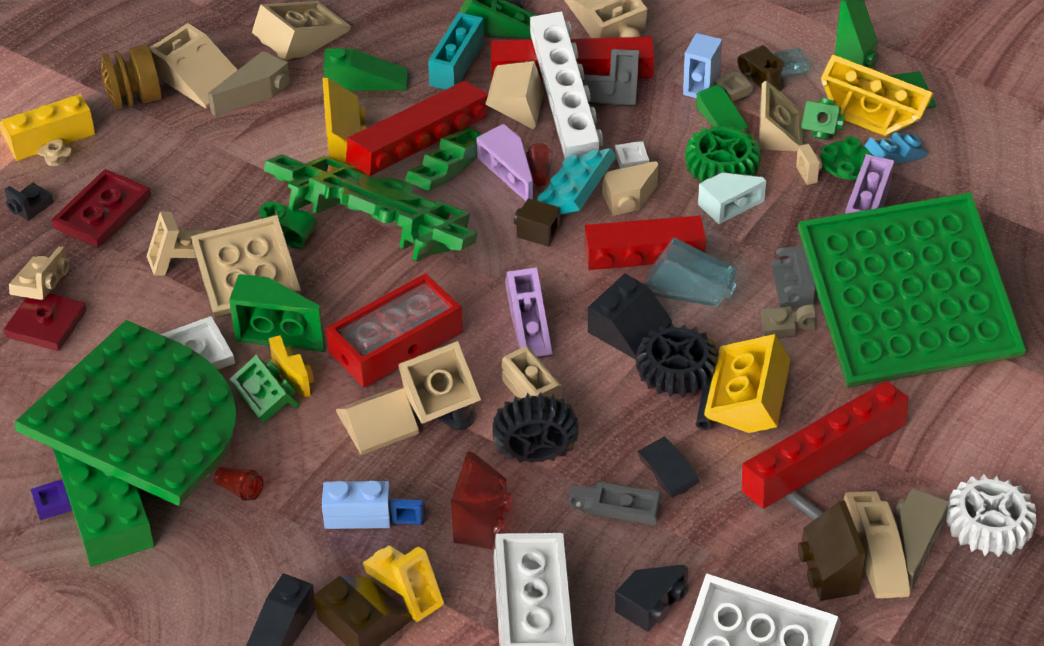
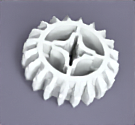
[946,474,1037,557]

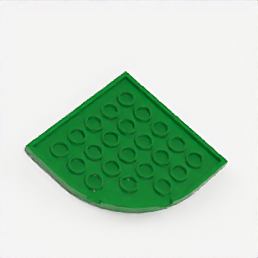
[15,320,236,506]

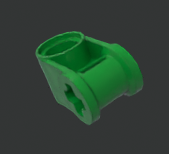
[259,201,317,249]

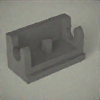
[771,244,815,308]

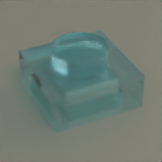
[774,48,809,78]

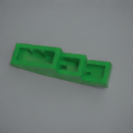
[405,128,483,191]

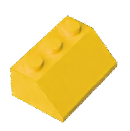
[322,78,366,173]
[0,94,95,161]
[704,334,791,433]

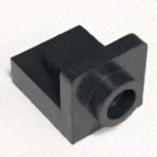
[4,182,54,221]

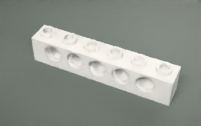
[530,11,603,159]

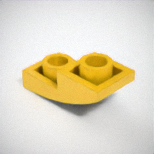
[269,335,314,397]

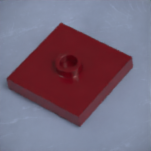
[3,293,87,351]

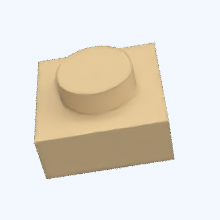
[796,144,822,185]

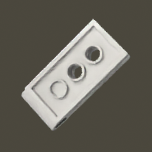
[493,533,574,646]

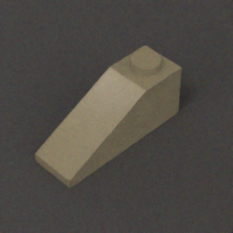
[208,50,290,116]
[894,488,949,593]

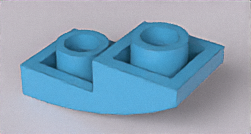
[865,132,929,164]

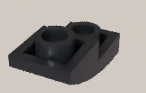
[637,436,700,498]

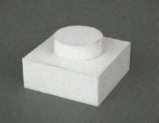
[615,141,649,168]

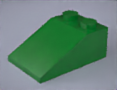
[229,274,325,352]

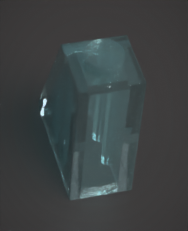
[644,237,737,307]

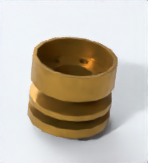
[101,44,161,110]

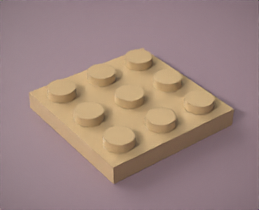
[191,215,301,318]

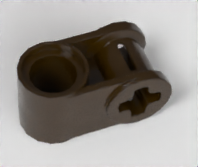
[737,45,784,91]

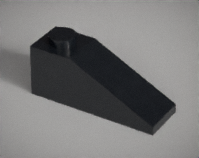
[246,573,316,646]

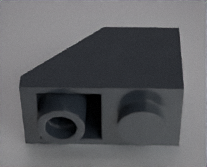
[615,565,689,632]

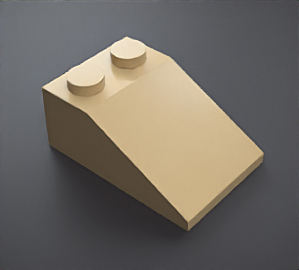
[252,1,351,60]

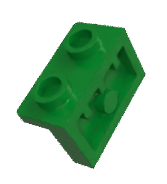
[229,355,300,423]

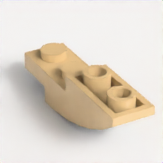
[844,491,910,598]

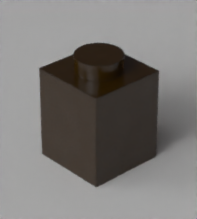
[514,198,560,247]

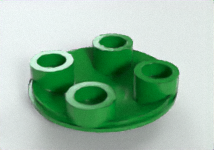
[820,136,873,180]

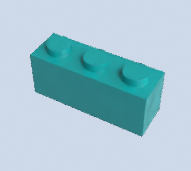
[428,12,484,90]

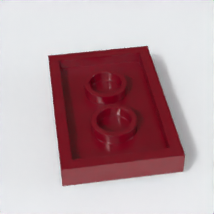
[51,169,151,248]

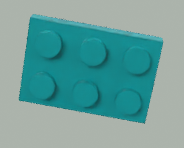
[538,148,616,214]

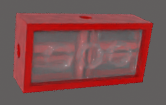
[326,273,463,388]

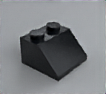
[588,273,672,360]

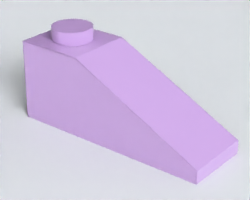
[477,124,533,201]
[505,267,553,358]

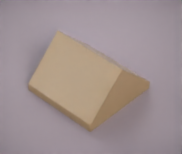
[486,61,544,130]
[759,80,803,151]
[399,341,481,423]
[336,388,419,455]

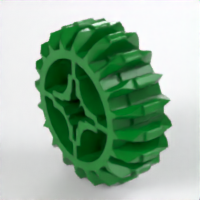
[684,124,761,183]

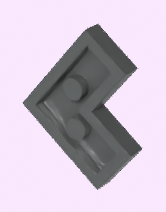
[582,49,639,107]

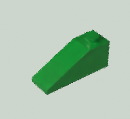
[460,0,537,39]
[835,0,879,68]
[323,48,408,91]

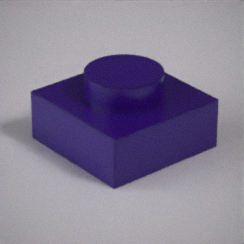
[30,479,72,520]

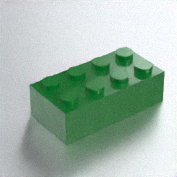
[53,448,154,567]

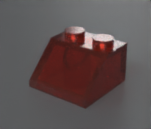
[451,451,512,550]

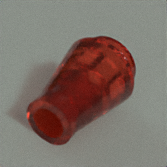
[526,143,554,186]
[214,467,264,501]

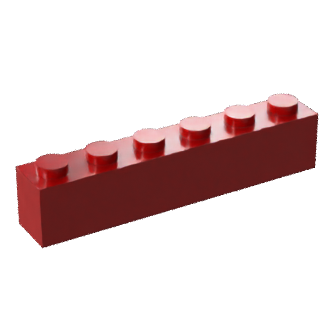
[491,37,654,81]
[346,80,488,176]
[742,380,909,509]

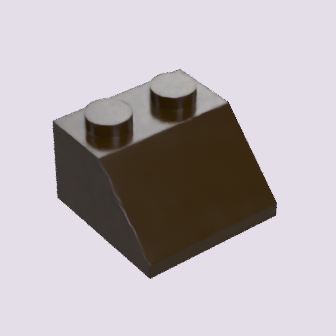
[798,501,865,601]
[314,575,413,646]

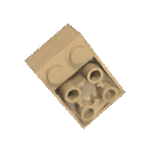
[149,23,237,108]

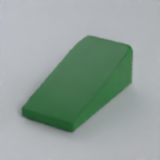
[696,84,749,132]

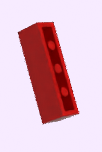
[584,215,706,270]

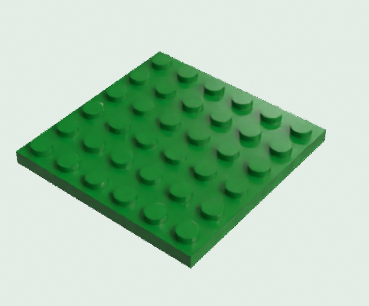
[797,192,1026,388]

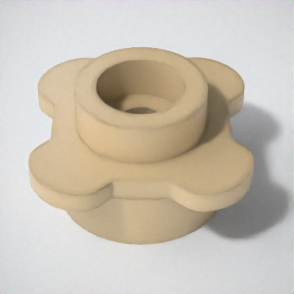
[38,139,72,166]

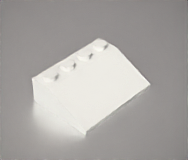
[682,574,841,646]

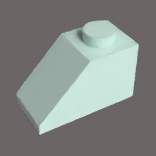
[698,173,766,224]

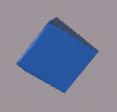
[389,499,426,525]

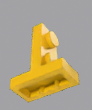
[363,545,444,622]

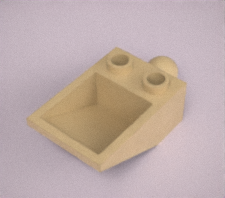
[564,0,648,38]

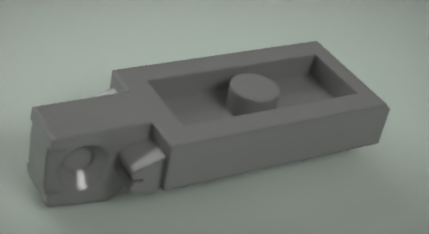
[568,482,661,526]

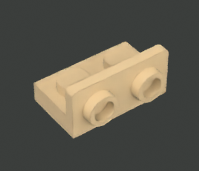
[9,246,69,300]

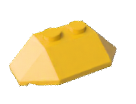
[821,54,933,137]

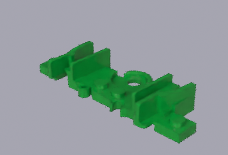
[264,154,478,262]

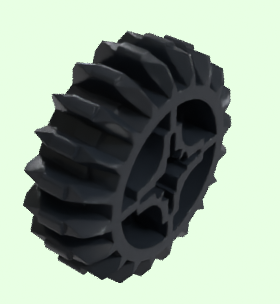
[636,324,719,398]
[492,392,579,463]

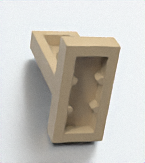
[147,212,214,276]

